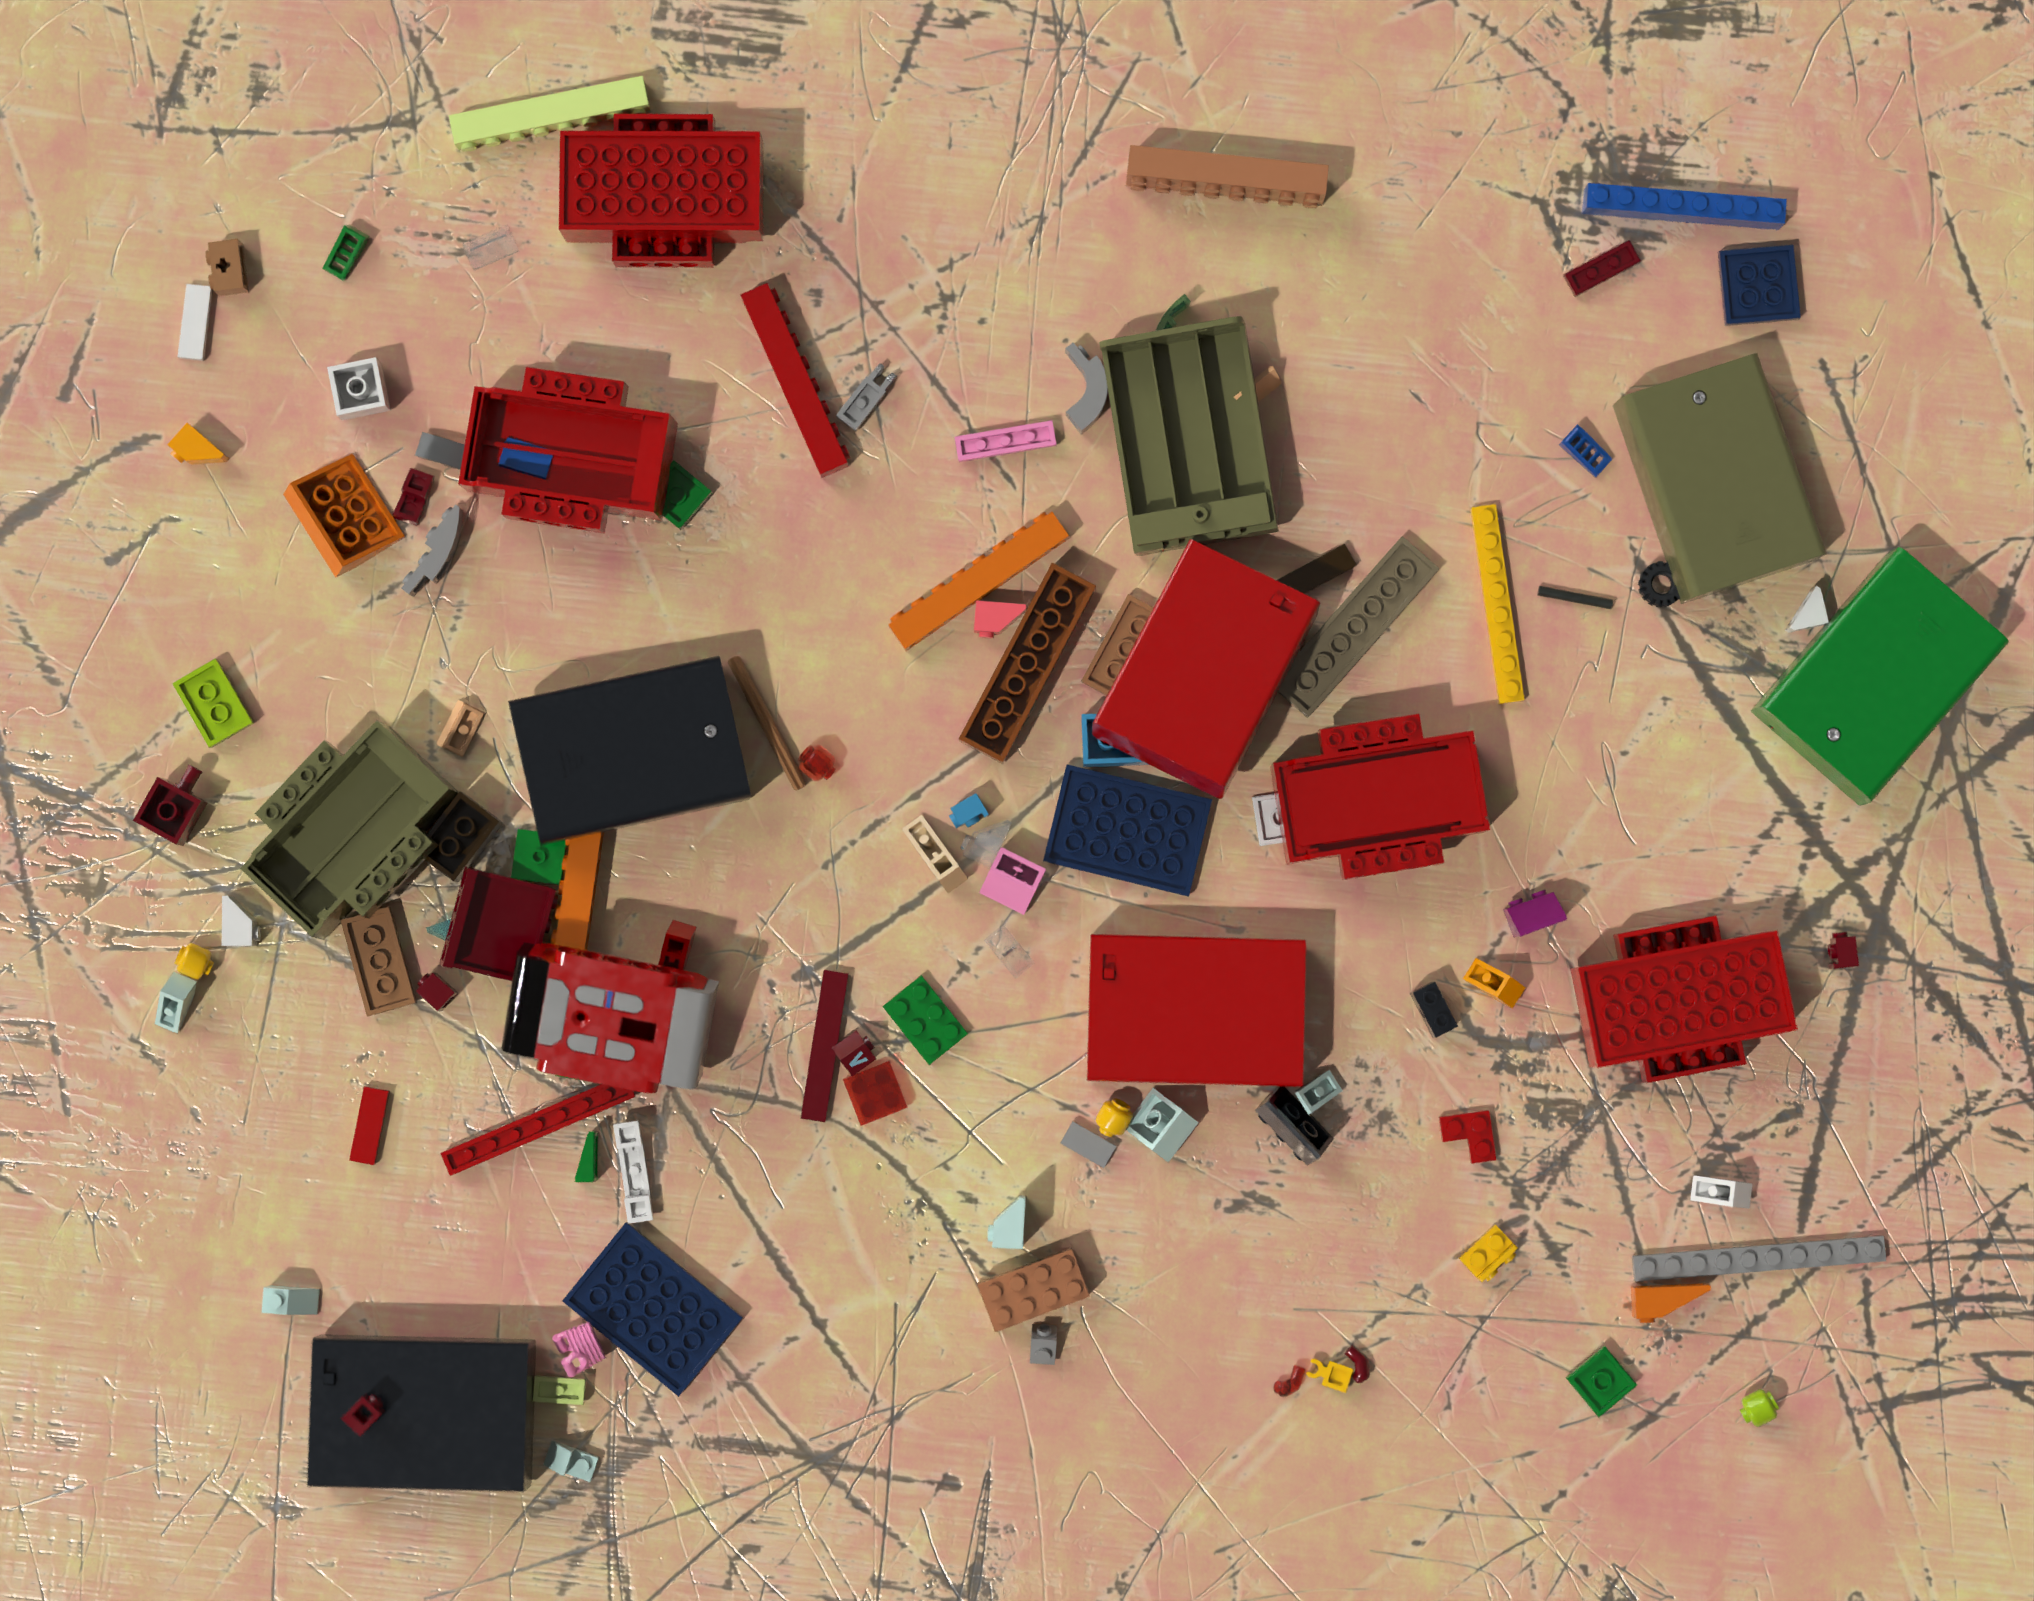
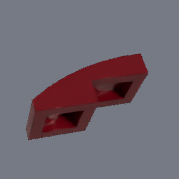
[393,468,434,526]

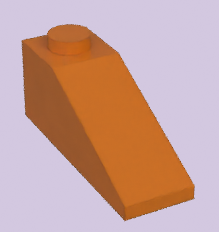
[1631,1283,1711,1323]

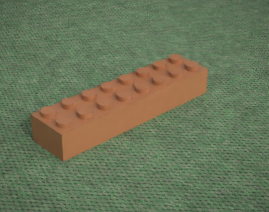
[1126,145,1329,208]

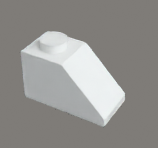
[222,896,261,946]
[1690,1175,1752,1209]

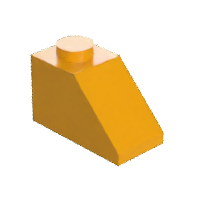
[167,423,230,465]
[1463,958,1526,1009]

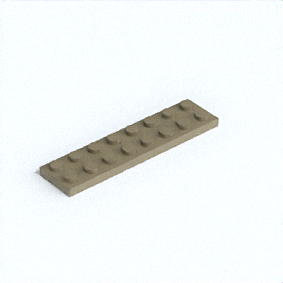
[1278,536,1439,718]

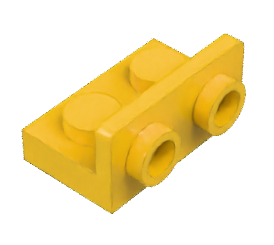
[1458,1224,1518,1282]

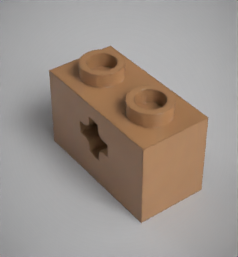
[205,239,249,296]

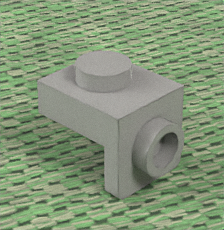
[1030,1323,1057,1365]

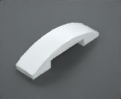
[613,1120,653,1224]

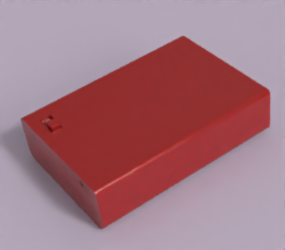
[1092,539,1320,799]
[1087,934,1306,1087]

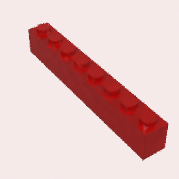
[740,283,850,478]

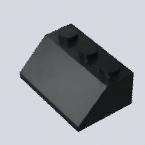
[1255,1086,1334,1165]

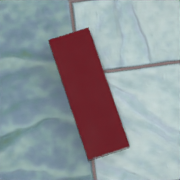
[1563,240,1641,297]

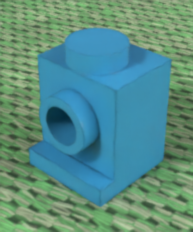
[949,793,989,829]

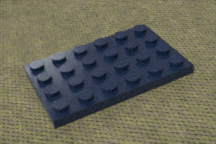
[1043,764,1212,897]
[562,1222,743,1397]

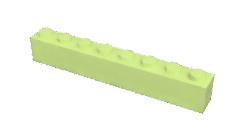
[449,76,651,152]

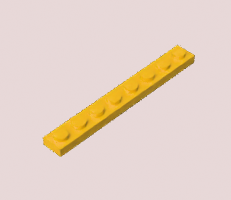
[1470,504,1524,704]

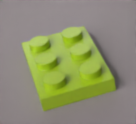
[172,658,254,748]

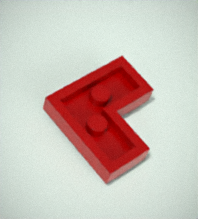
[1438,1110,1496,1164]

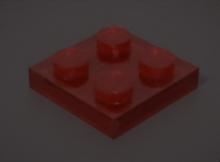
[843,1061,908,1126]

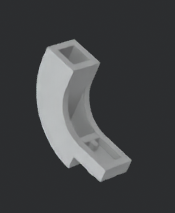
[1065,343,1108,434]

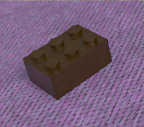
[425,791,503,882]

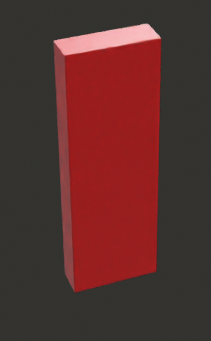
[349,1086,390,1165]

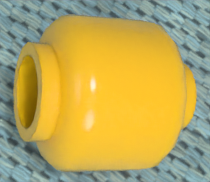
[174,943,214,980]
[1096,1098,1133,1137]

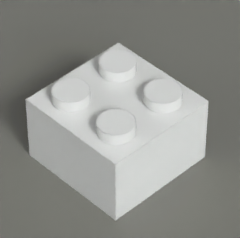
[327,357,391,421]

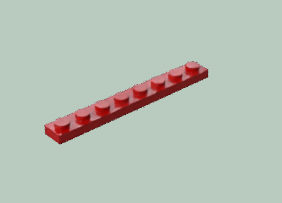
[440,1084,636,1176]

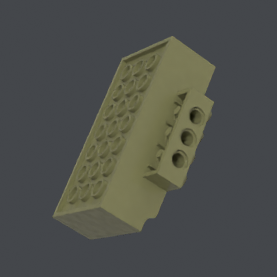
[240,720,459,940]

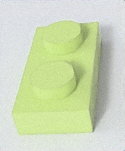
[533,1375,586,1405]

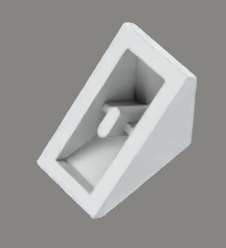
[1785,586,1829,633]

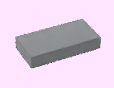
[1060,1121,1116,1168]

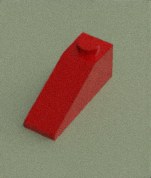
[658,920,697,970]

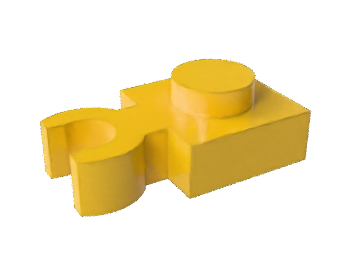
[1306,1359,1354,1393]

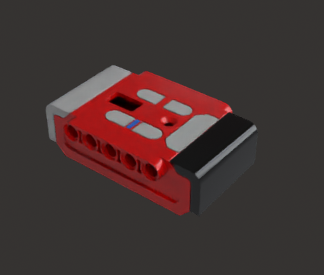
[501,942,719,1093]

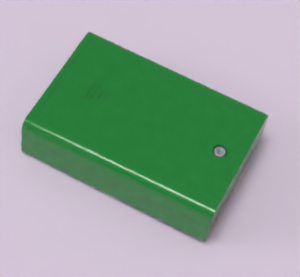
[1751,547,2009,806]

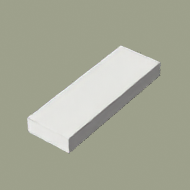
[178,284,213,361]

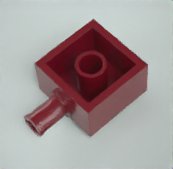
[133,764,208,846]

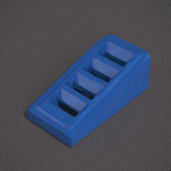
[1559,424,1612,478]

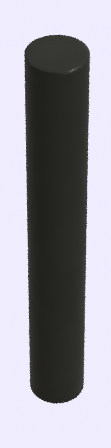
[1537,586,1613,609]

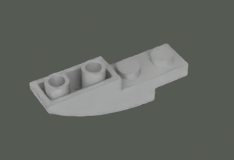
[401,504,463,597]

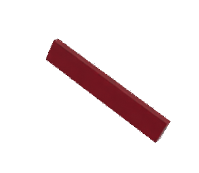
[800,970,849,1122]

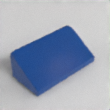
[498,437,553,480]

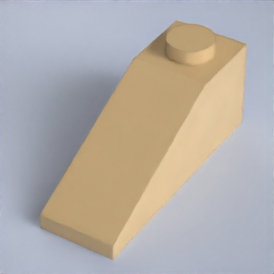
[902,815,968,893]

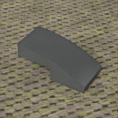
[415,432,465,470]

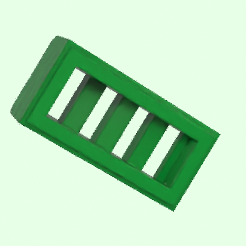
[322,225,370,281]
[575,1131,598,1182]

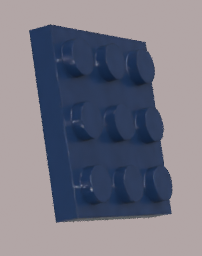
[1718,245,1801,326]

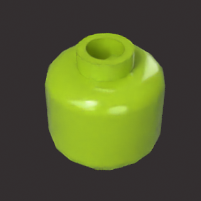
[1740,1389,1779,1427]

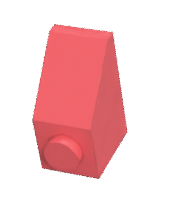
[974,601,1026,638]

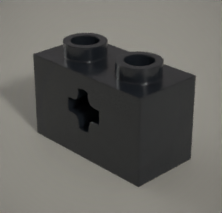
[1410,982,1458,1038]

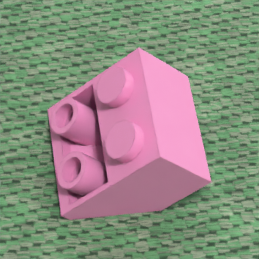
[979,847,1046,915]

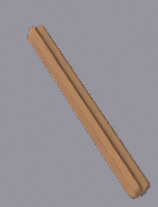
[728,656,806,791]

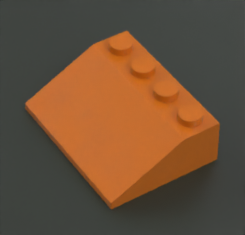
[283,453,405,577]

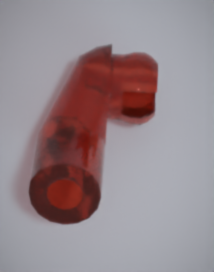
[1273,1365,1306,1397]

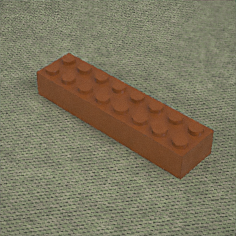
[959,563,1096,764]

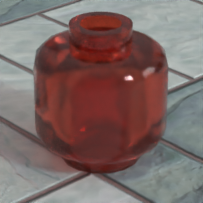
[798,745,836,781]

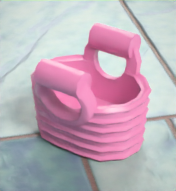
[552,1322,606,1377]

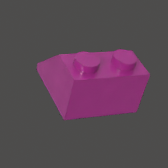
[1503,890,1568,938]

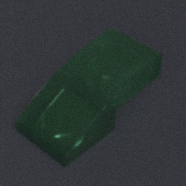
[1156,294,1191,331]

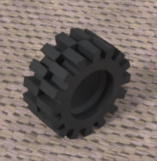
[1638,561,1680,607]

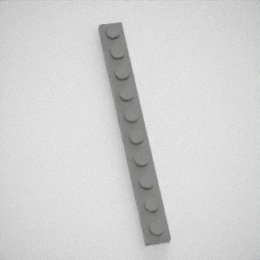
[1632,1235,1886,1281]

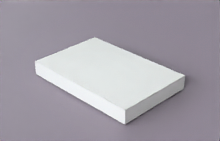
[1252,794,1283,846]

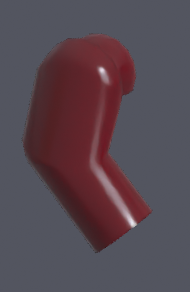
[1344,1345,1370,1383]

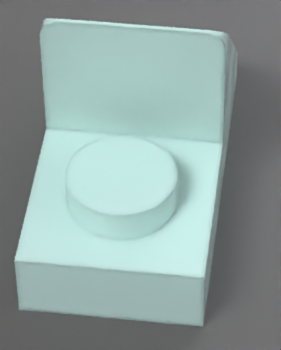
[1295,1070,1343,1115]
[543,1440,599,1482]

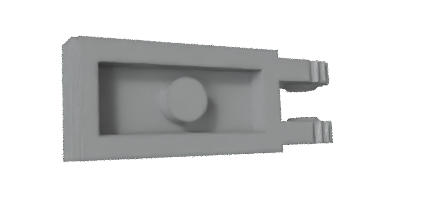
[836,363,897,431]

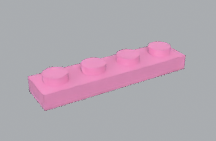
[955,420,1056,462]

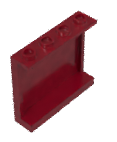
[439,866,558,987]

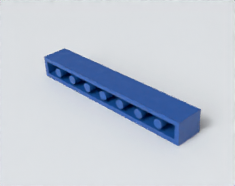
[1582,183,1787,230]

